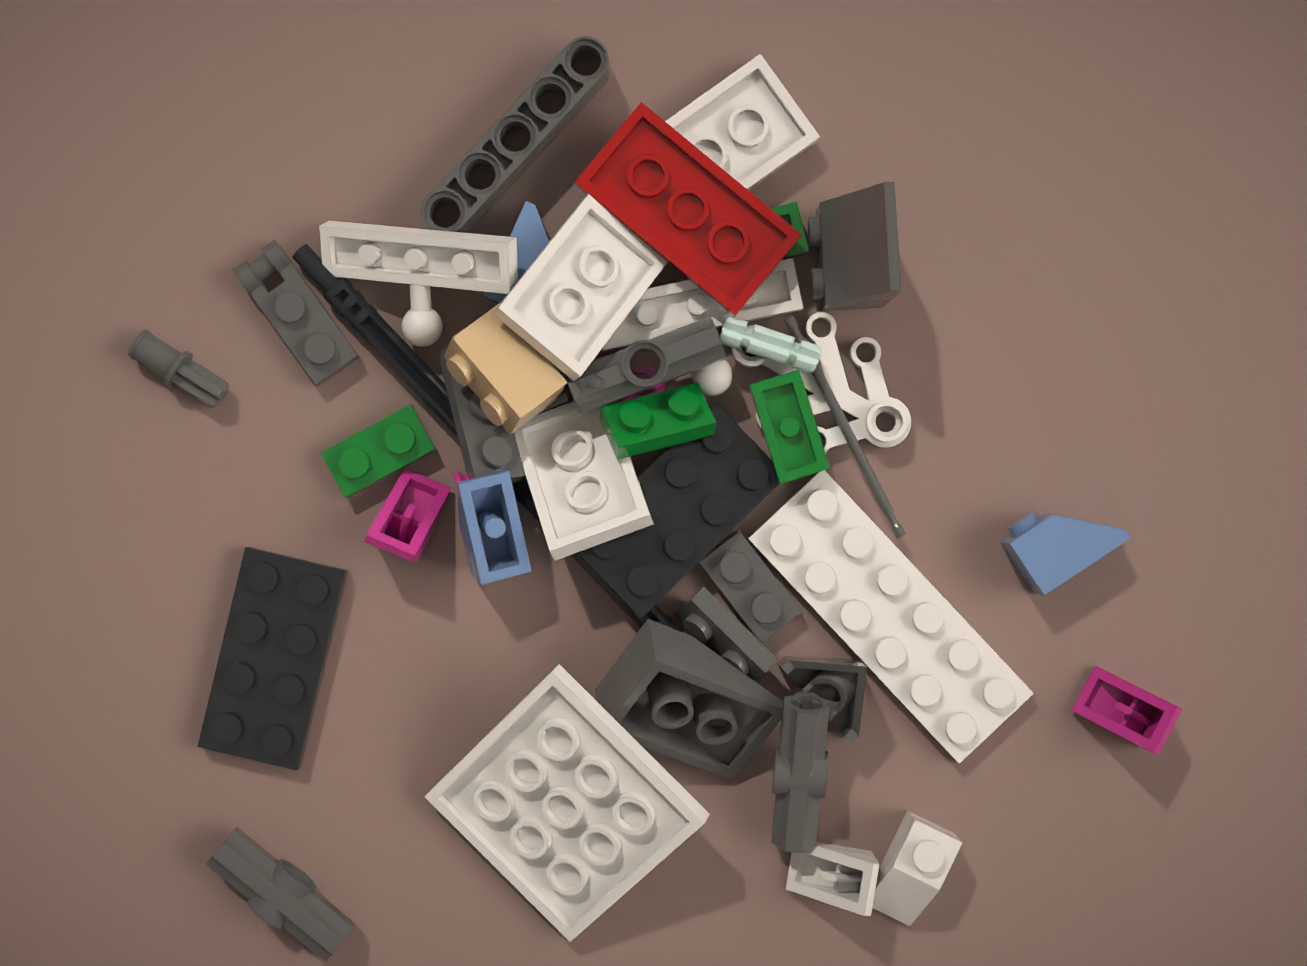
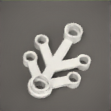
[731,312,911,454]

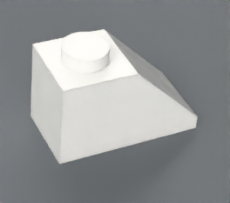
[872,810,962,926]

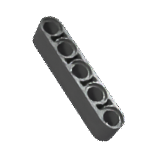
[421,36,610,233]

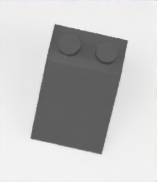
[807,181,901,311]
[595,619,784,780]

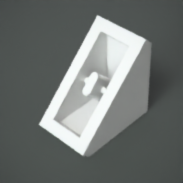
[786,842,880,916]

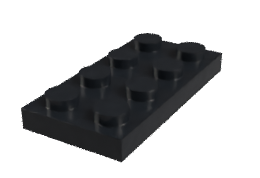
[576,403,779,619]
[197,547,348,770]

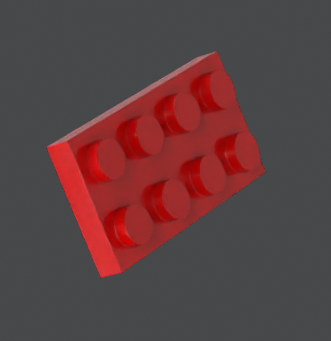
[575,102,802,317]

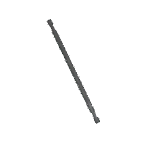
[784,315,906,538]

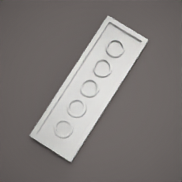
[747,470,1034,764]

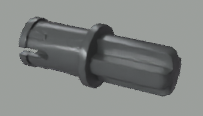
[128,329,229,408]

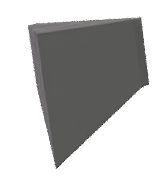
[778,656,867,744]

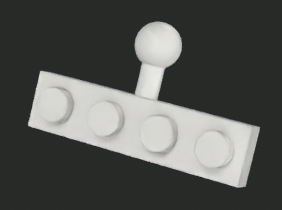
[319,221,518,347]
[602,258,803,396]

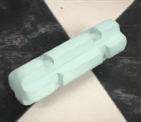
[720,316,821,373]

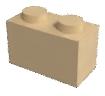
[444,303,568,435]

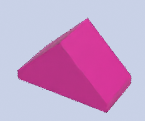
[364,468,451,562]
[1071,666,1182,756]

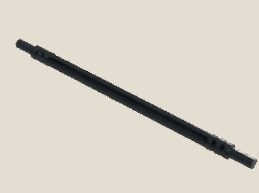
[292,244,684,633]

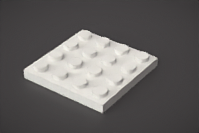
[425,664,710,942]

